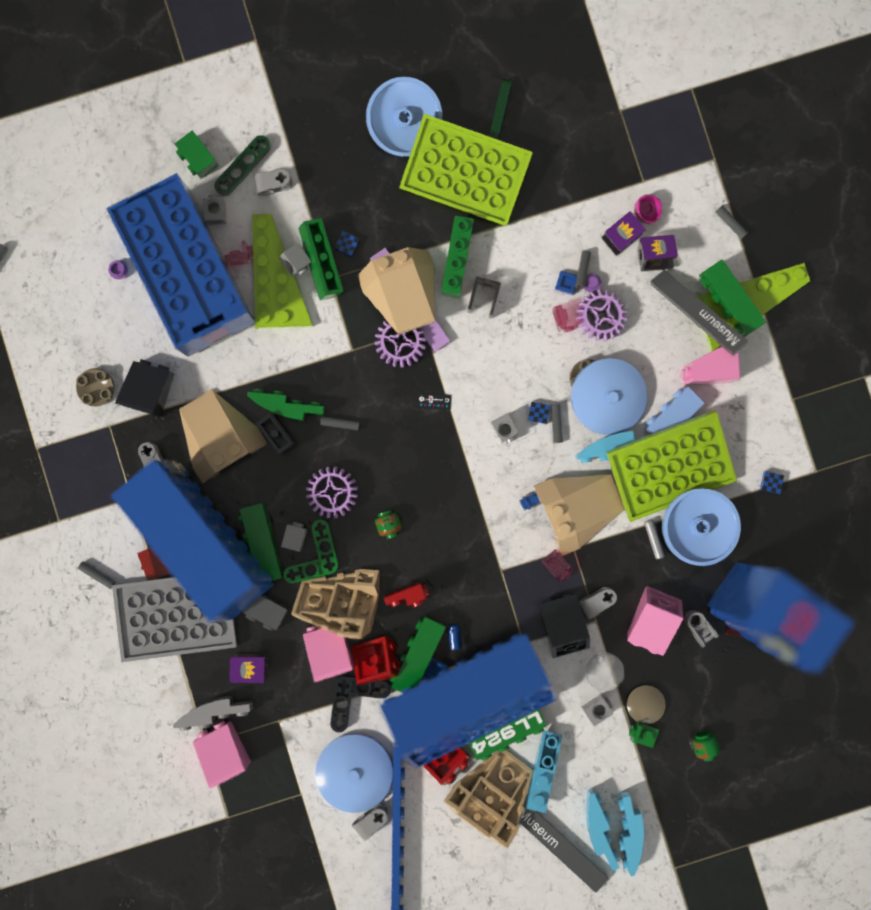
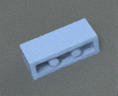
[645,387,704,434]

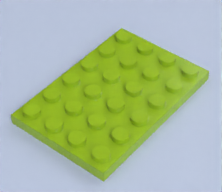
[399,114,533,226]
[606,410,737,522]

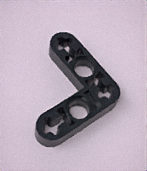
[330,675,391,733]

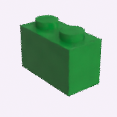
[174,130,219,179]

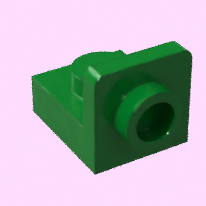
[629,721,659,748]

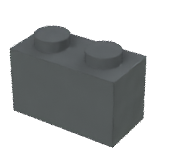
[243,594,290,631]

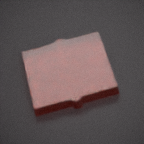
[137,548,171,581]

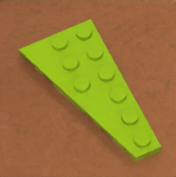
[252,214,313,329]
[696,263,810,352]

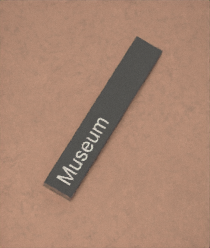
[650,270,748,356]
[519,801,609,893]

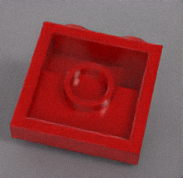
[384,581,430,607]
[351,636,400,685]
[423,747,471,785]

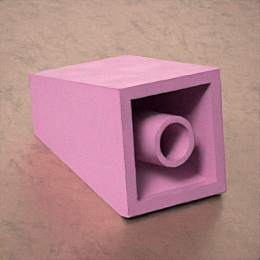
[681,347,740,385]
[627,586,683,656]
[303,625,354,682]
[193,720,251,789]

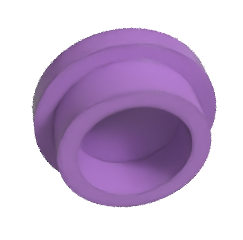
[108,260,128,280]
[584,273,602,293]

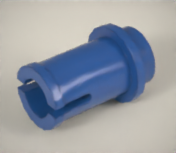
[519,492,540,510]
[446,624,462,650]

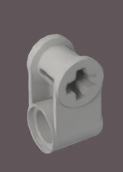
[254,169,293,196]
[138,442,165,467]
[579,587,617,619]
[684,610,719,648]
[352,803,388,841]

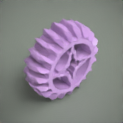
[576,290,628,341]
[375,321,426,368]
[306,467,358,518]

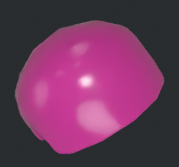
[634,194,662,224]

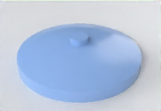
[366,77,442,156]
[571,358,647,435]
[662,488,741,566]
[316,733,393,813]

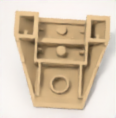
[357,247,435,335]
[179,389,268,484]
[533,474,625,556]
[291,569,380,639]
[444,750,533,849]

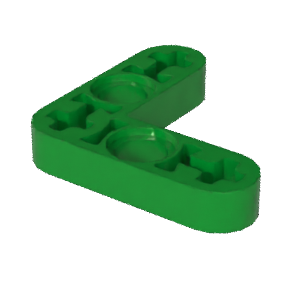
[284,519,339,583]

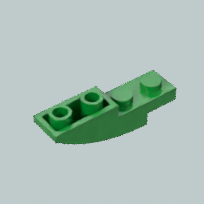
[247,389,325,421]

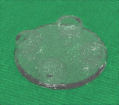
[586,653,624,692]

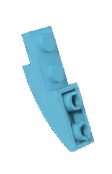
[575,431,640,463]
[526,730,562,813]
[586,788,620,871]
[618,791,644,876]

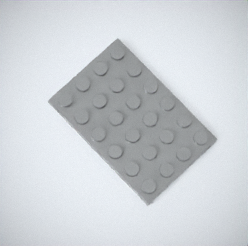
[112,577,238,662]

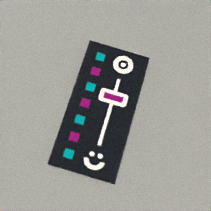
[417,393,451,410]

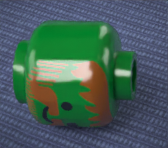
[375,510,402,539]
[692,730,720,761]

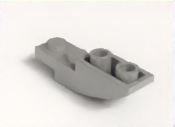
[173,695,253,731]

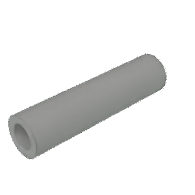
[644,520,665,559]

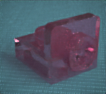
[224,240,253,267]
[552,305,579,333]
[541,549,573,583]

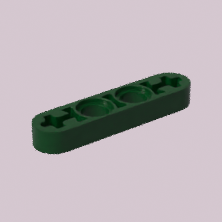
[489,78,512,140]
[214,135,271,196]

